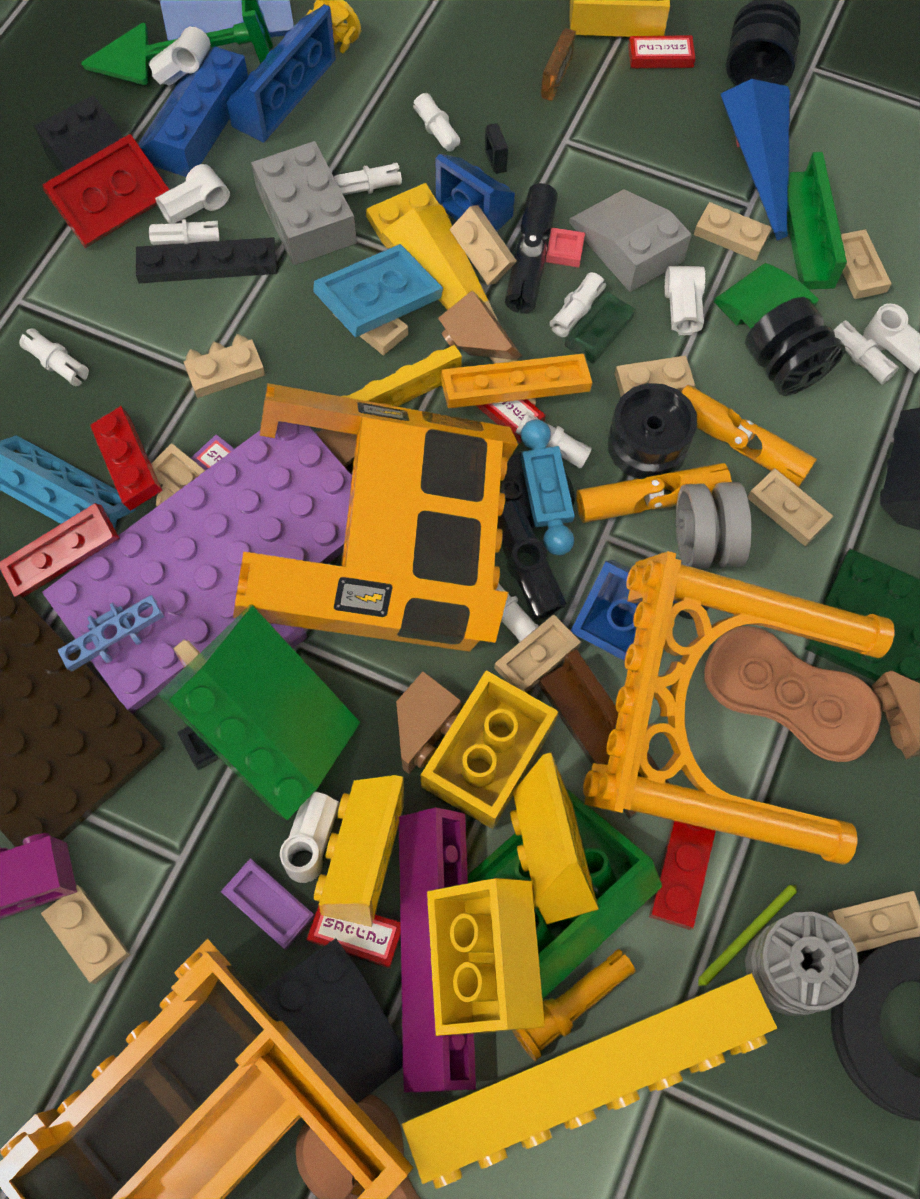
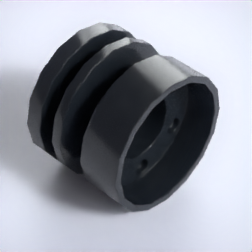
[725,0,802,86]
[745,297,845,396]

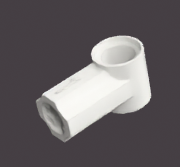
[149,27,211,86]
[155,164,230,224]
[664,266,705,335]
[863,303,920,373]
[280,792,340,883]

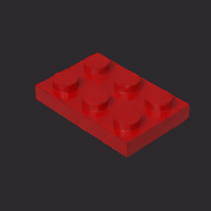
[42,133,169,248]

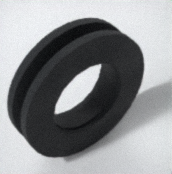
[831,939,920,1121]

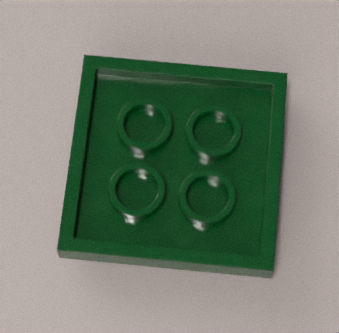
[805,548,920,683]

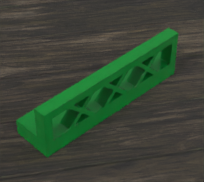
[787,152,847,290]

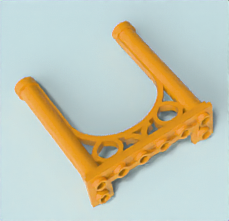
[583,551,895,865]

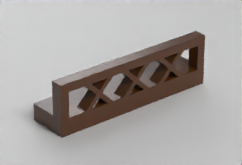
[538,649,669,819]

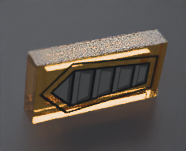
[541,28,576,101]

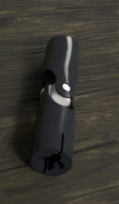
[505,183,558,313]

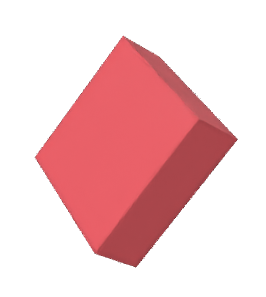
[546,228,585,268]

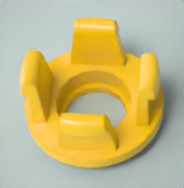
[306,0,361,53]

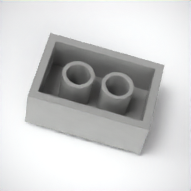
[251,141,357,266]

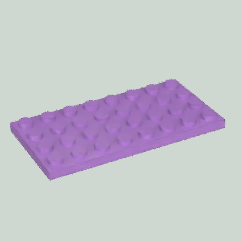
[42,421,352,714]

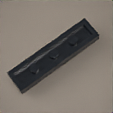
[136,237,277,284]

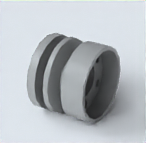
[745,912,859,1016]

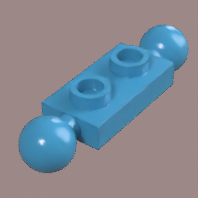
[520,419,575,556]

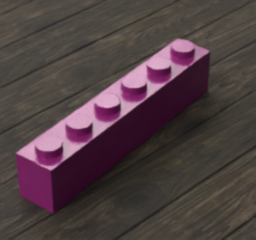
[399,807,476,1093]

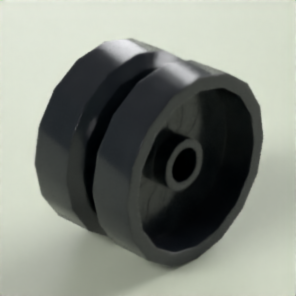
[608,383,697,479]

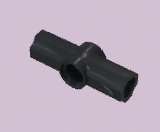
[497,500,567,619]

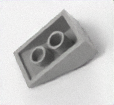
[569,189,692,292]

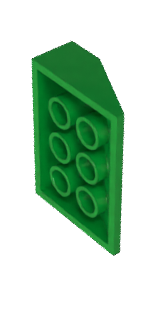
[157,605,360,820]
[468,788,662,1000]

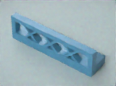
[0,435,136,529]

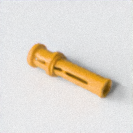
[512,949,636,1061]

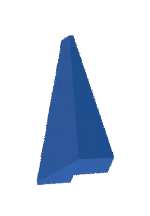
[720,79,791,241]

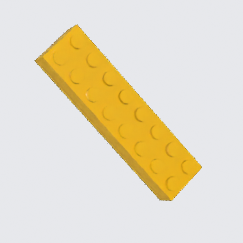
[402,973,778,1189]

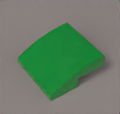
[714,263,819,329]

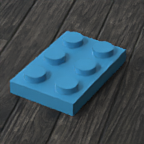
[313,244,443,338]

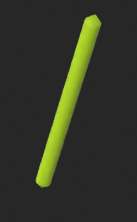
[698,885,797,986]

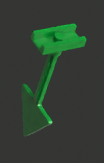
[81,0,273,85]

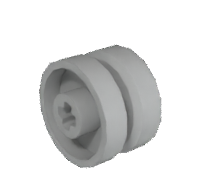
[676,482,752,569]

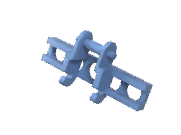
[58,595,165,672]

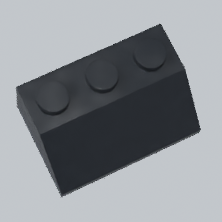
[880,407,920,530]

